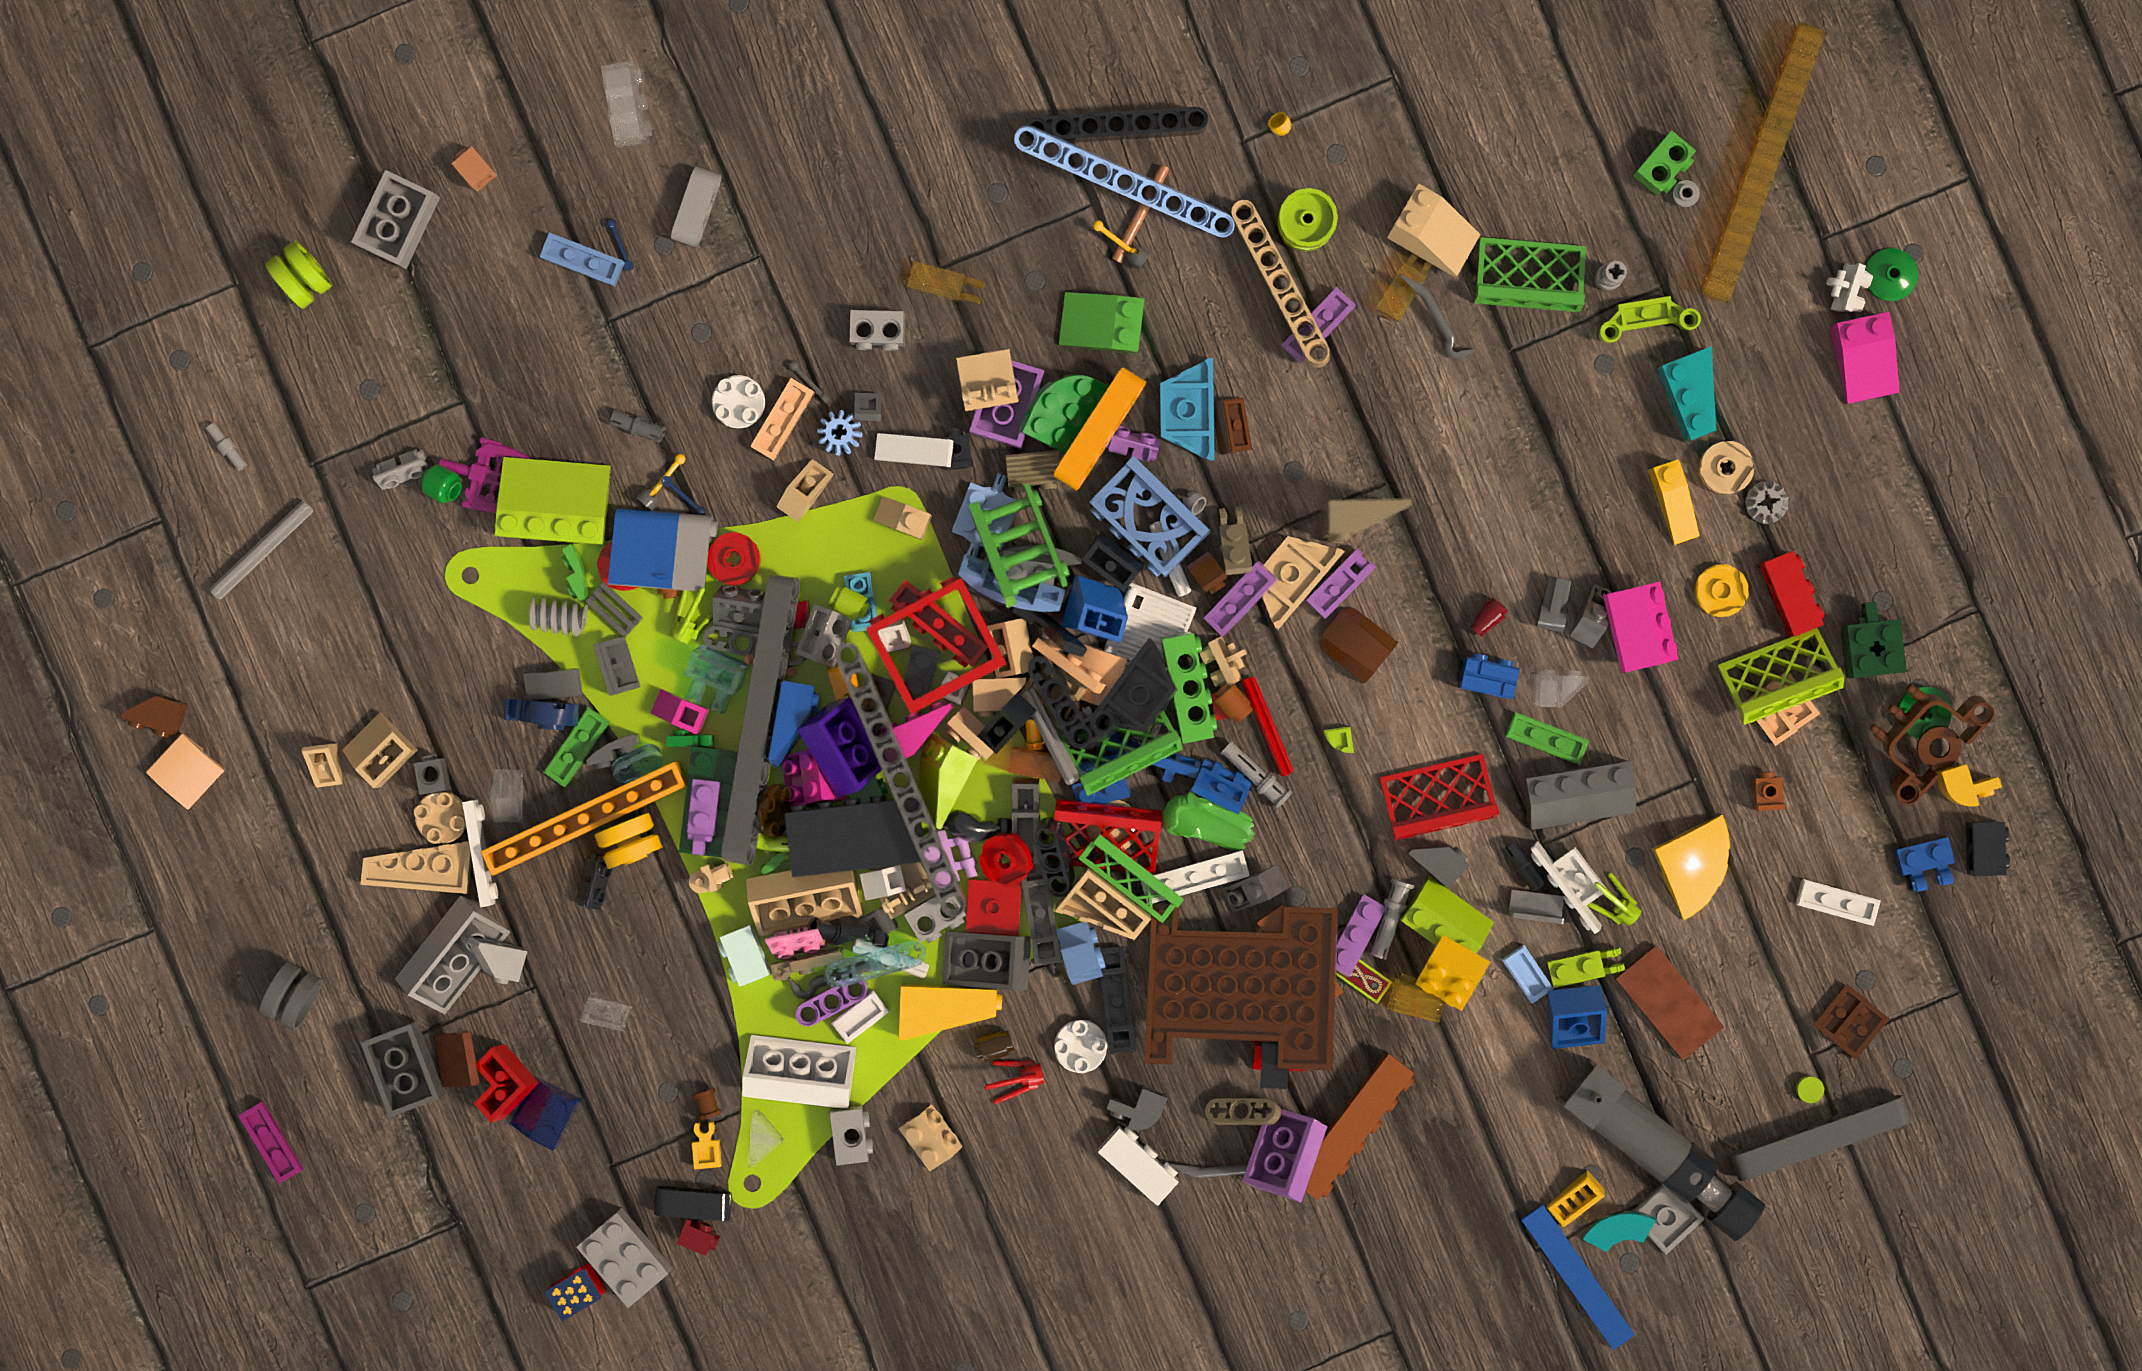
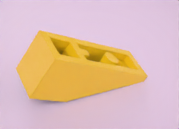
[1648,459,1700,545]

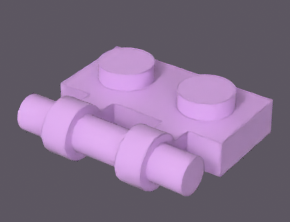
[923,829,977,885]

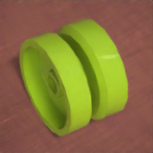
[1277,188,1338,252]
[265,240,333,309]

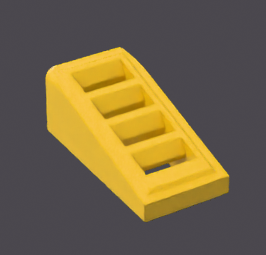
[1546,1170,1605,1228]

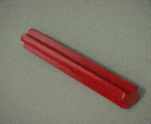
[1242,676,1294,776]

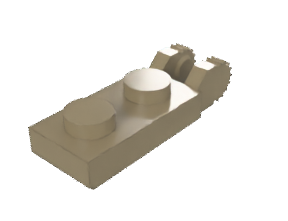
[1219,506,1252,575]

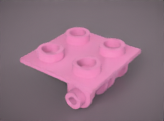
[765,927,826,960]

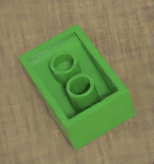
[1059,292,1144,355]

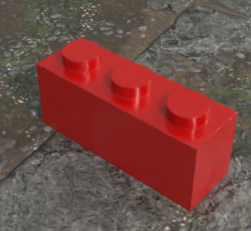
[1759,551,1824,637]

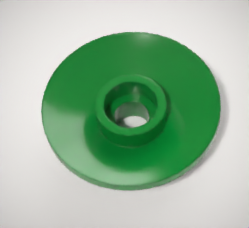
[1865,248,1918,301]

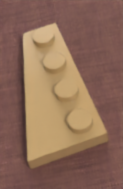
[360,841,472,894]

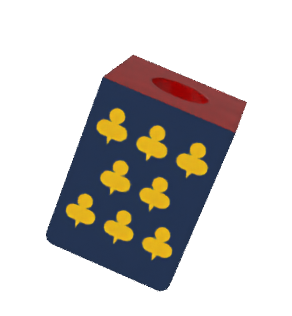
[544,1263,606,1322]

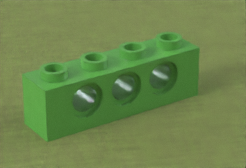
[1160,631,1217,744]

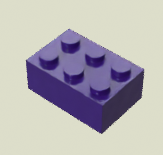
[797,696,886,797]

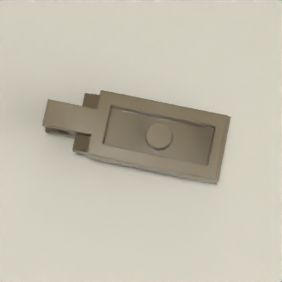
[771,946,845,981]

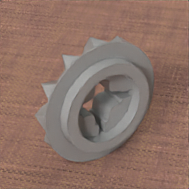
[1746,481,1789,524]

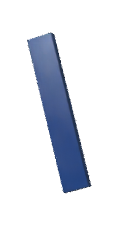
[1521,1204,1635,1350]

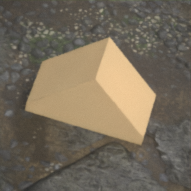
[302,743,343,788]

